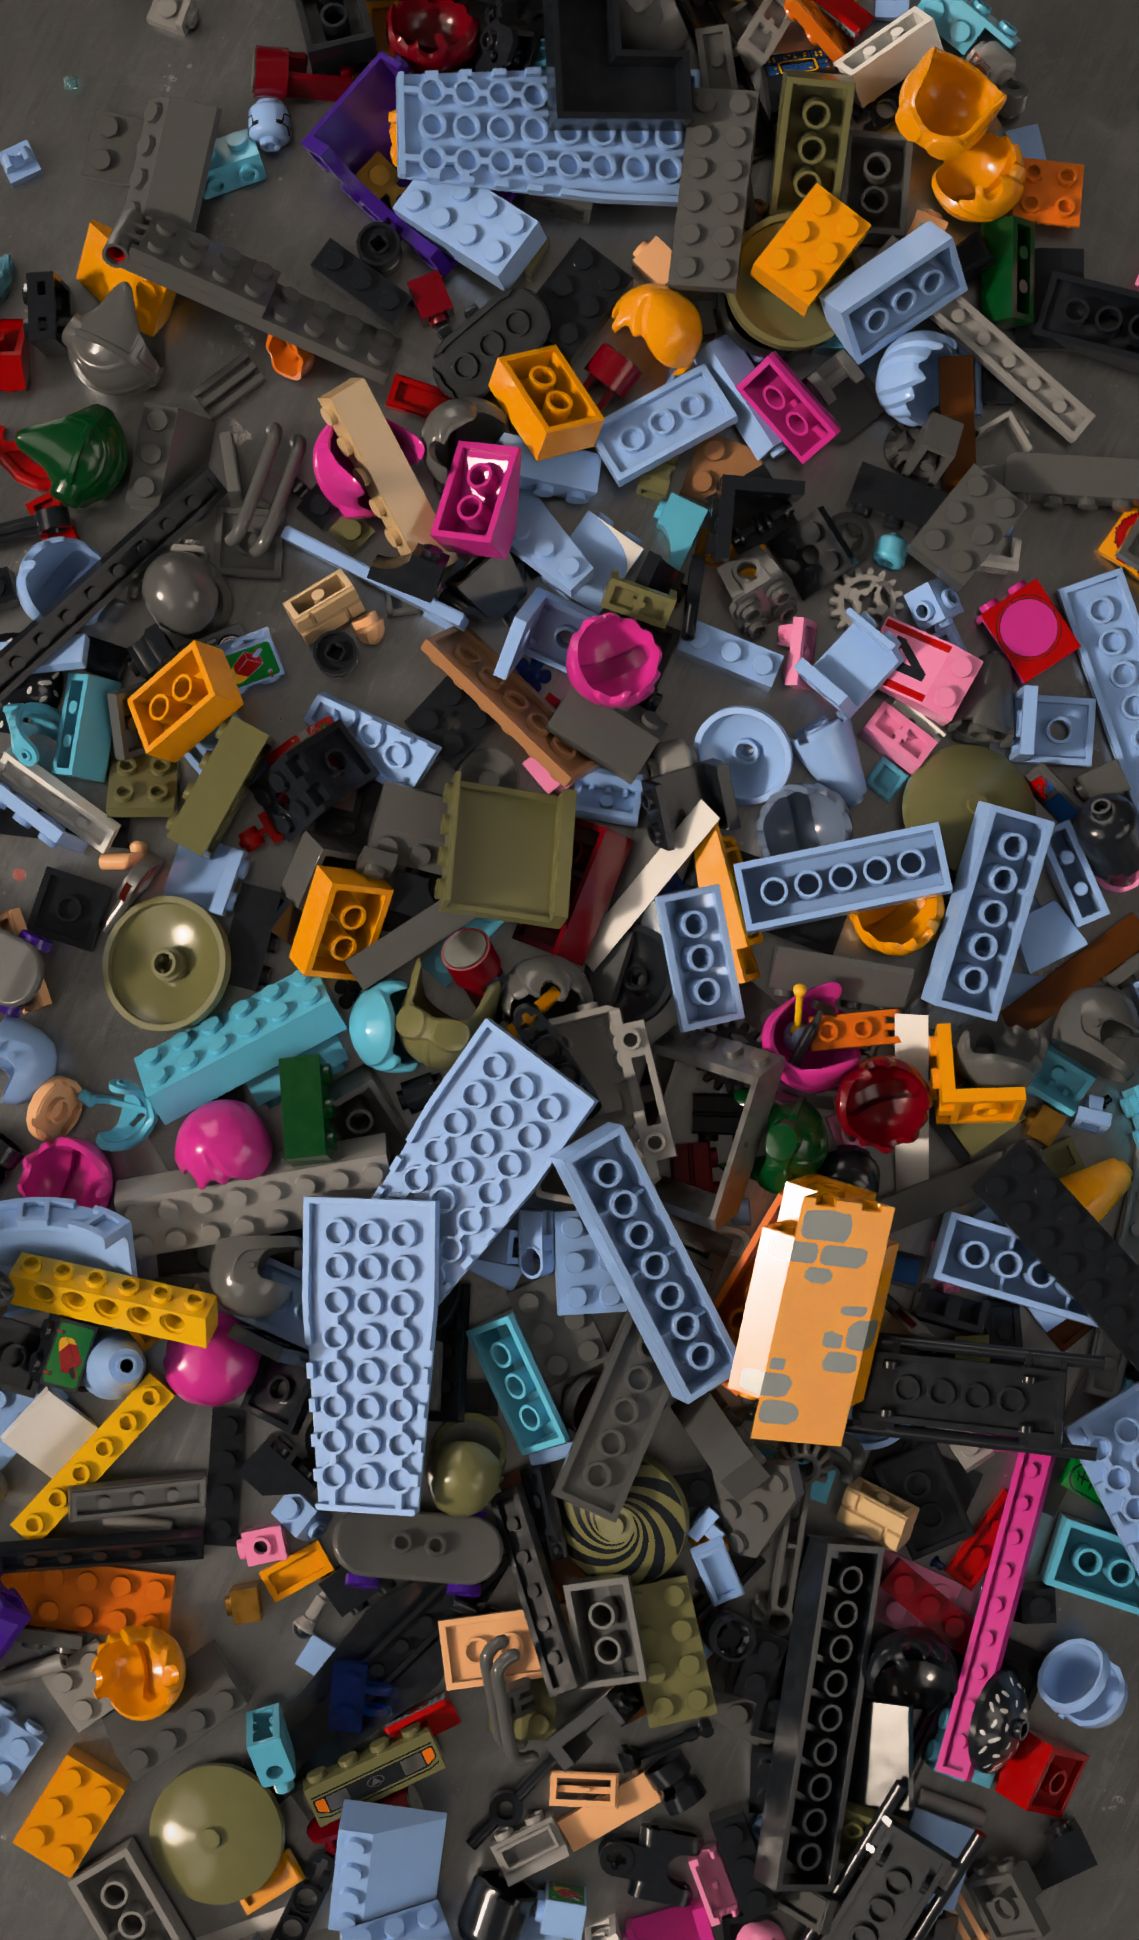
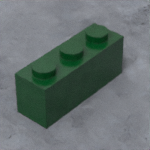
[980,215,1035,330]
[278,1054,338,1167]

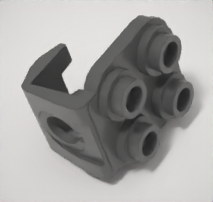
[801,348,883,442]
[716,544,798,639]

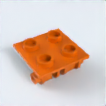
[1009,158,1084,228]

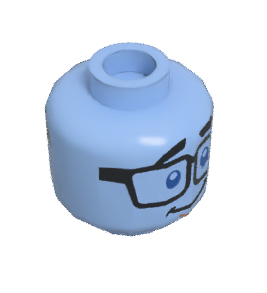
[248,98,292,152]

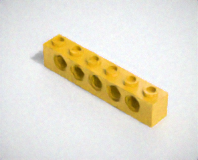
[8,1252,218,1348]
[10,1368,176,1540]

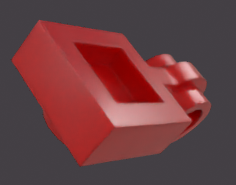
[238,811,286,853]

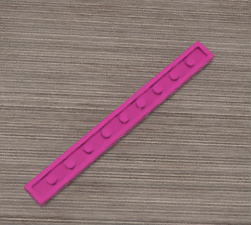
[935,1452,1056,1781]

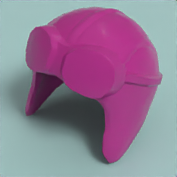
[313,418,425,520]
[761,981,861,1093]

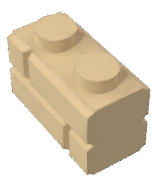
[282,568,366,645]
[836,1476,920,1552]

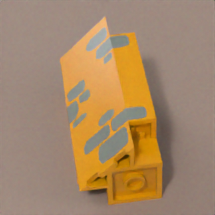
[728,1173,899,1447]

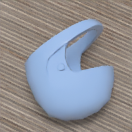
[0,1015,58,1105]
[1037,1638,1128,1728]

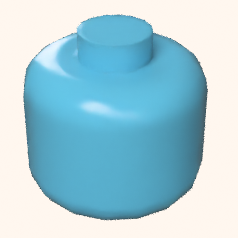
[873,533,909,571]

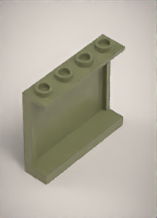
[434,771,577,929]

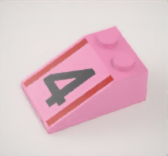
[878,616,984,726]

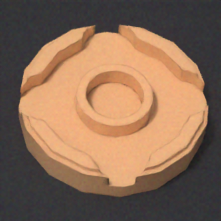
[26,1075,83,1143]

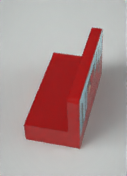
[813,0,875,47]
[384,1690,462,1737]

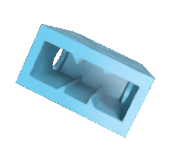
[246,1703,296,1794]

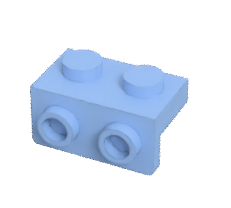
[574,767,645,827]

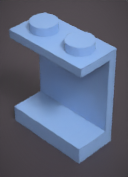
[793,607,905,719]

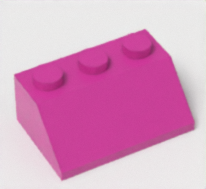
[735,351,843,464]

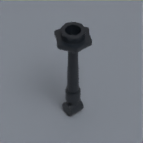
[617,1719,714,1777]

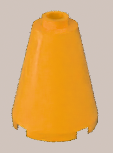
[1059,1158,1133,1223]

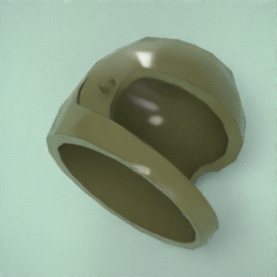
[426,1412,507,1517]

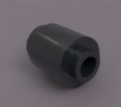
[396,1072,443,1115]

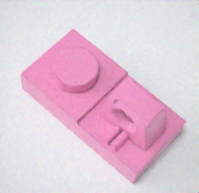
[777,617,818,690]

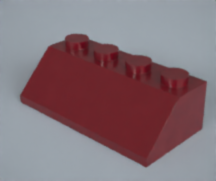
[512,817,634,966]

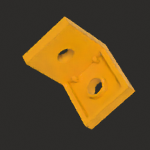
[928,1023,1027,1124]

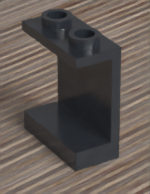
[641,758,741,851]

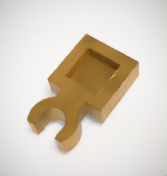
[355,151,407,213]

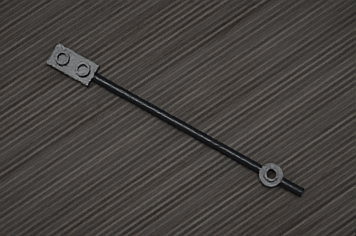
[466,1551,766,1850]

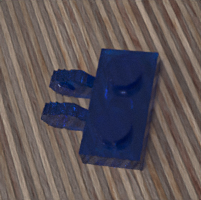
[327,1658,393,1733]

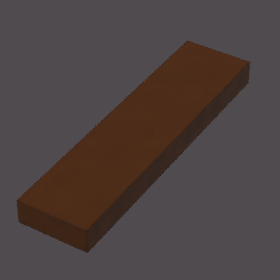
[937,355,976,494]

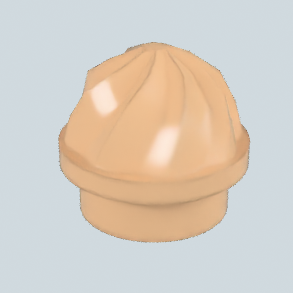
[351,610,385,645]

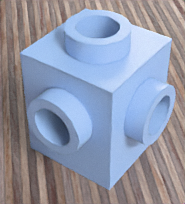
[903,578,964,632]

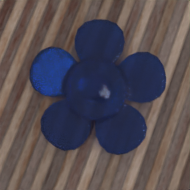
[515,658,552,693]

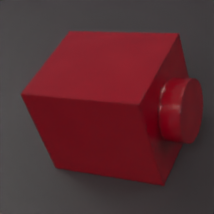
[407,270,455,328]

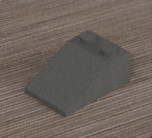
[328,1063,410,1162]

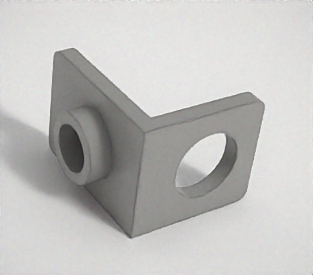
[975,410,1033,452]

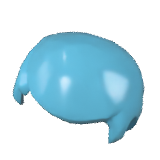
[349,978,420,1073]

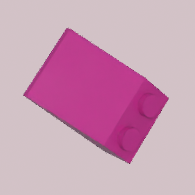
[430,440,522,559]

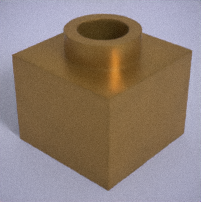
[1021,1103,1067,1147]
[225,1581,265,1625]

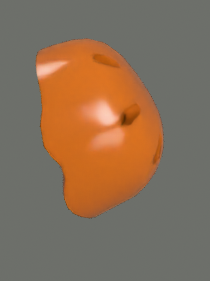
[266,334,316,380]

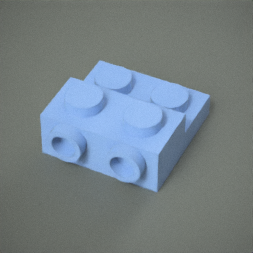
[0,1700,48,1796]

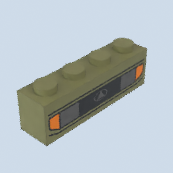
[302,1721,446,1828]

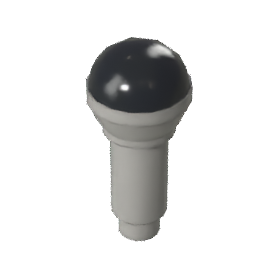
[292,1590,328,1639]

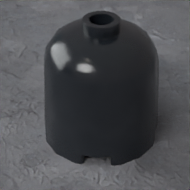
[1074,793,1139,880]
[457,1866,538,1940]

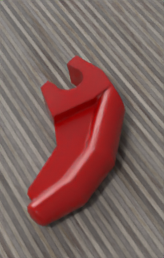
[0,426,52,491]

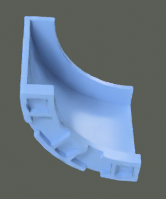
[0,1197,138,1329]

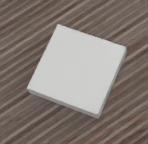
[0,1386,98,1478]

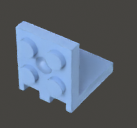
[493,587,600,680]
[1009,685,1096,767]

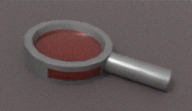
[100,851,163,934]

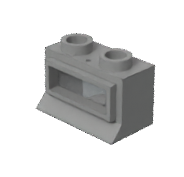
[490,1809,570,1887]

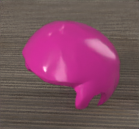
[566,612,662,709]
[175,1099,273,1190]
[17,1137,113,1209]
[163,1312,259,1407]

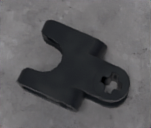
[598,1823,704,1907]

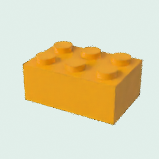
[750,183,871,317]
[488,344,605,461]
[126,640,244,763]
[289,865,394,981]
[12,1744,131,1879]

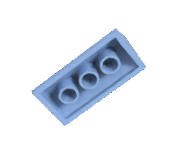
[654,884,745,1032]

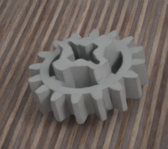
[829,566,904,631]

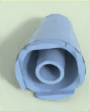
[789,710,867,808]
[81,1331,147,1400]

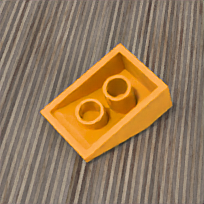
[76,219,176,337]

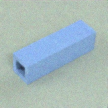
[694,334,789,461]

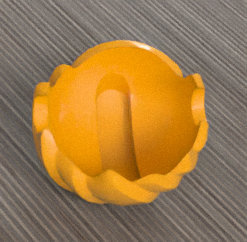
[932,132,1027,223]
[612,283,703,376]
[848,895,945,956]
[91,1625,186,1721]

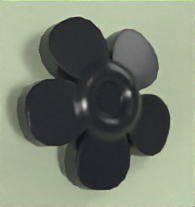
[334,979,363,1009]

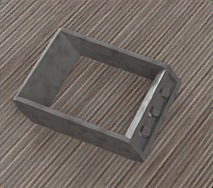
[640,1023,786,1231]

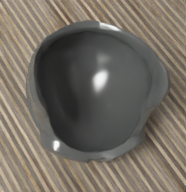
[60,281,165,396]

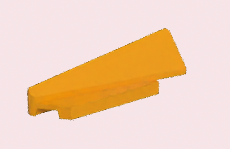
[694,821,764,984]

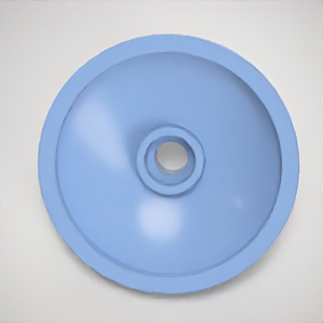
[693,705,793,805]

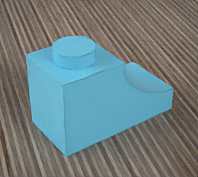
[653,492,708,572]

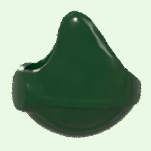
[15,404,128,509]
[718,1088,828,1194]

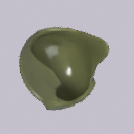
[395,956,501,1070]

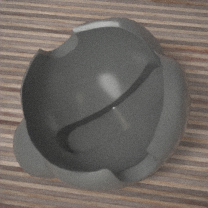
[420,397,511,496]

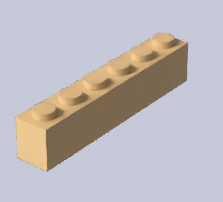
[318,377,459,568]

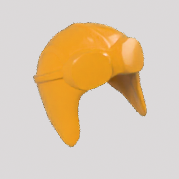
[895,46,1007,160]

